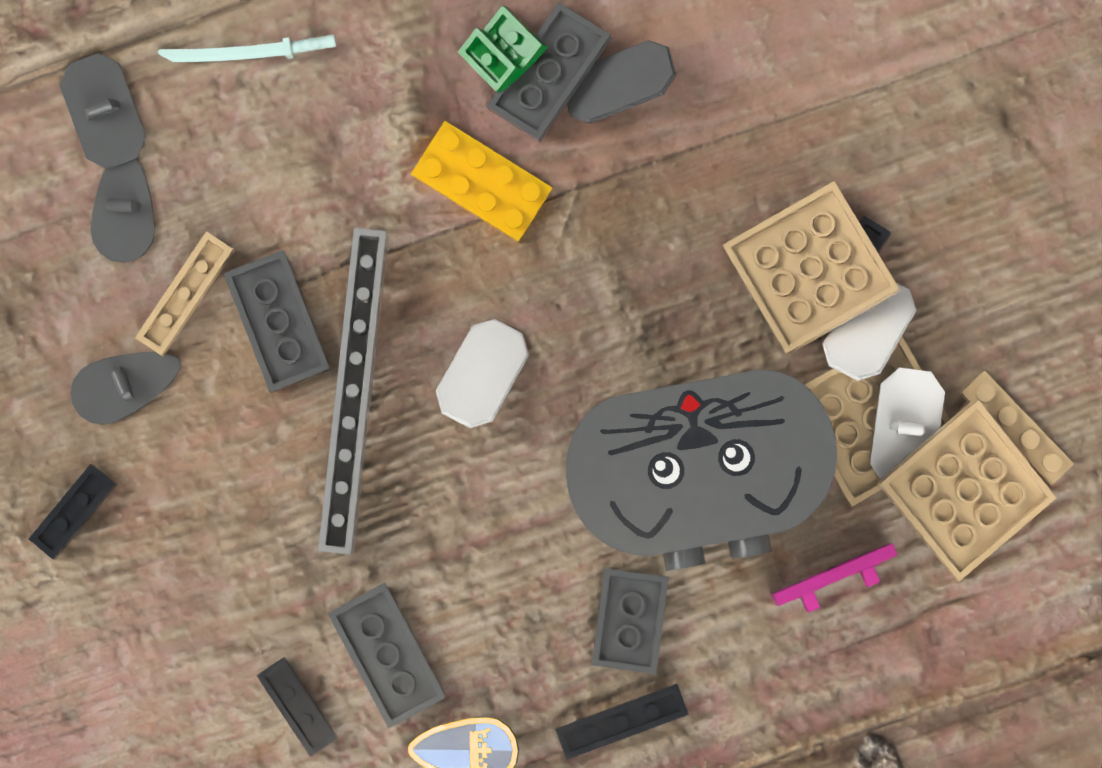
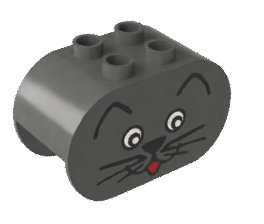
[566,370,837,571]

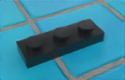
[28,464,118,560]
[257,657,339,757]

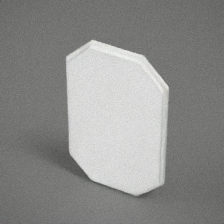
[822,283,916,381]
[436,319,529,428]
[870,368,945,479]

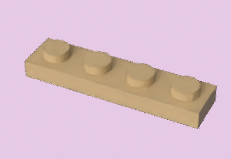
[135,231,235,357]
[960,371,1074,486]

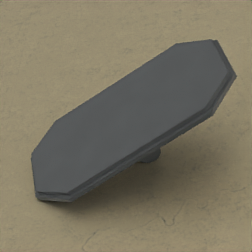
[567,40,677,124]
[60,53,146,170]

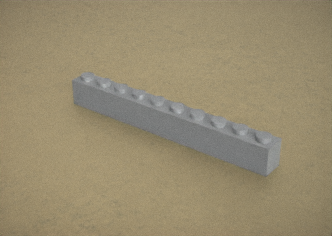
[318,228,389,555]

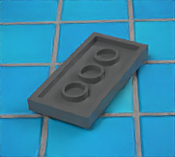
[487,2,612,142]
[224,250,331,393]
[327,582,446,729]

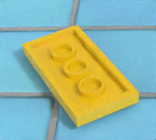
[411,121,553,243]

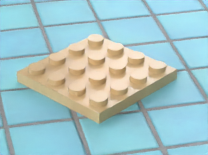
[723,181,900,356]
[805,337,950,507]
[877,399,1056,581]

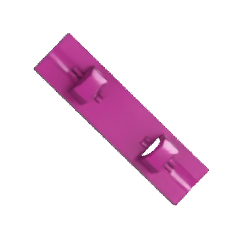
[771,543,898,612]

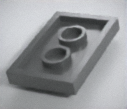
[591,568,669,674]

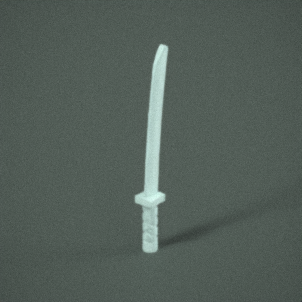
[158,34,336,62]

